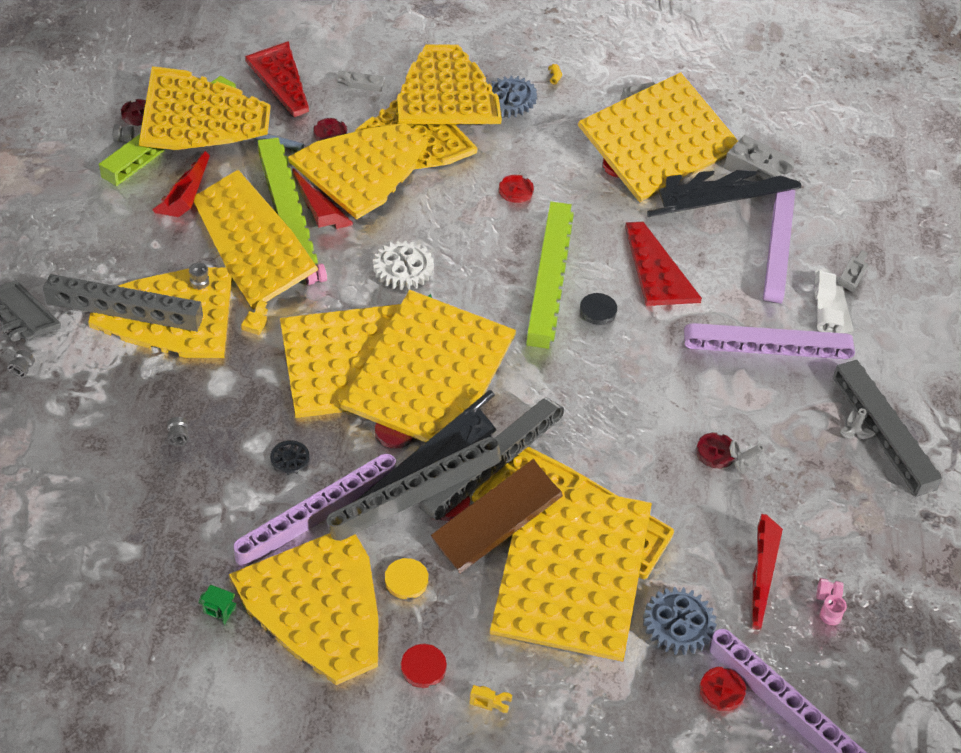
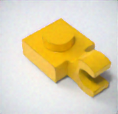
[241,301,268,335]
[469,685,512,713]

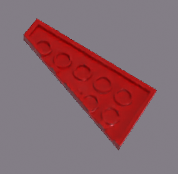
[245,41,309,117]
[625,221,702,306]

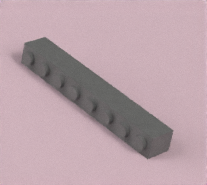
[832,359,943,497]

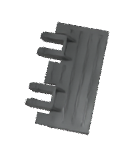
[0,280,61,342]

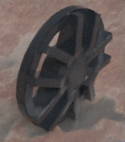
[270,440,310,475]

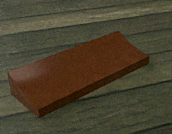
[431,458,563,574]

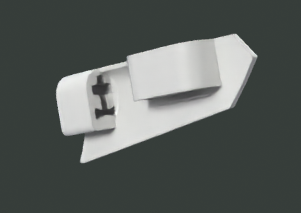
[814,267,854,334]

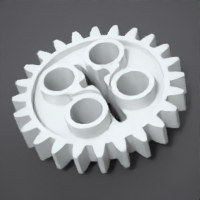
[373,240,434,290]

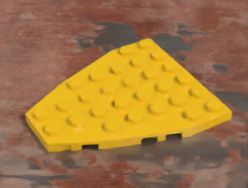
[397,44,502,125]
[139,66,270,150]
[355,99,477,169]
[288,123,428,220]
[89,267,232,358]
[229,533,378,685]

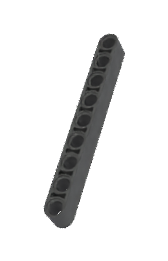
[419,397,564,520]
[326,437,501,540]

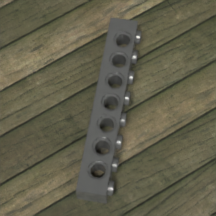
[43,274,203,332]

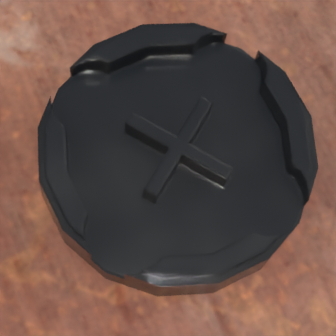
[580,293,618,325]

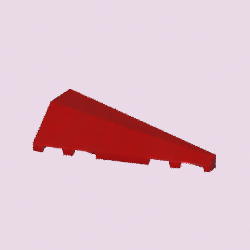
[152,151,210,217]
[292,168,353,229]
[752,514,783,630]

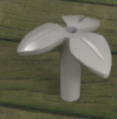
[840,408,875,439]
[730,440,764,474]

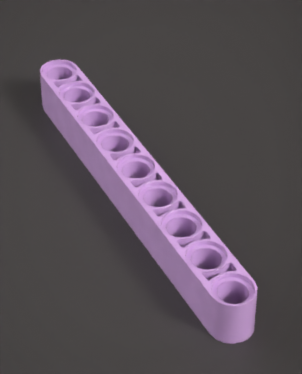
[763,190,795,304]
[684,323,855,359]
[234,454,396,566]
[709,629,867,753]

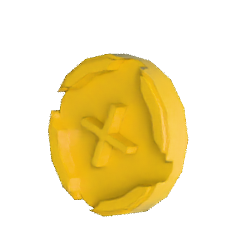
[385,558,429,599]

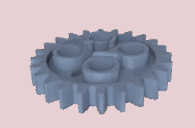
[491,76,537,118]
[643,587,717,655]

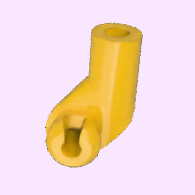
[548,64,563,85]

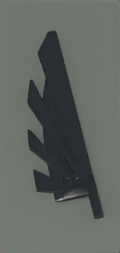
[647,170,802,217]
[354,390,496,502]

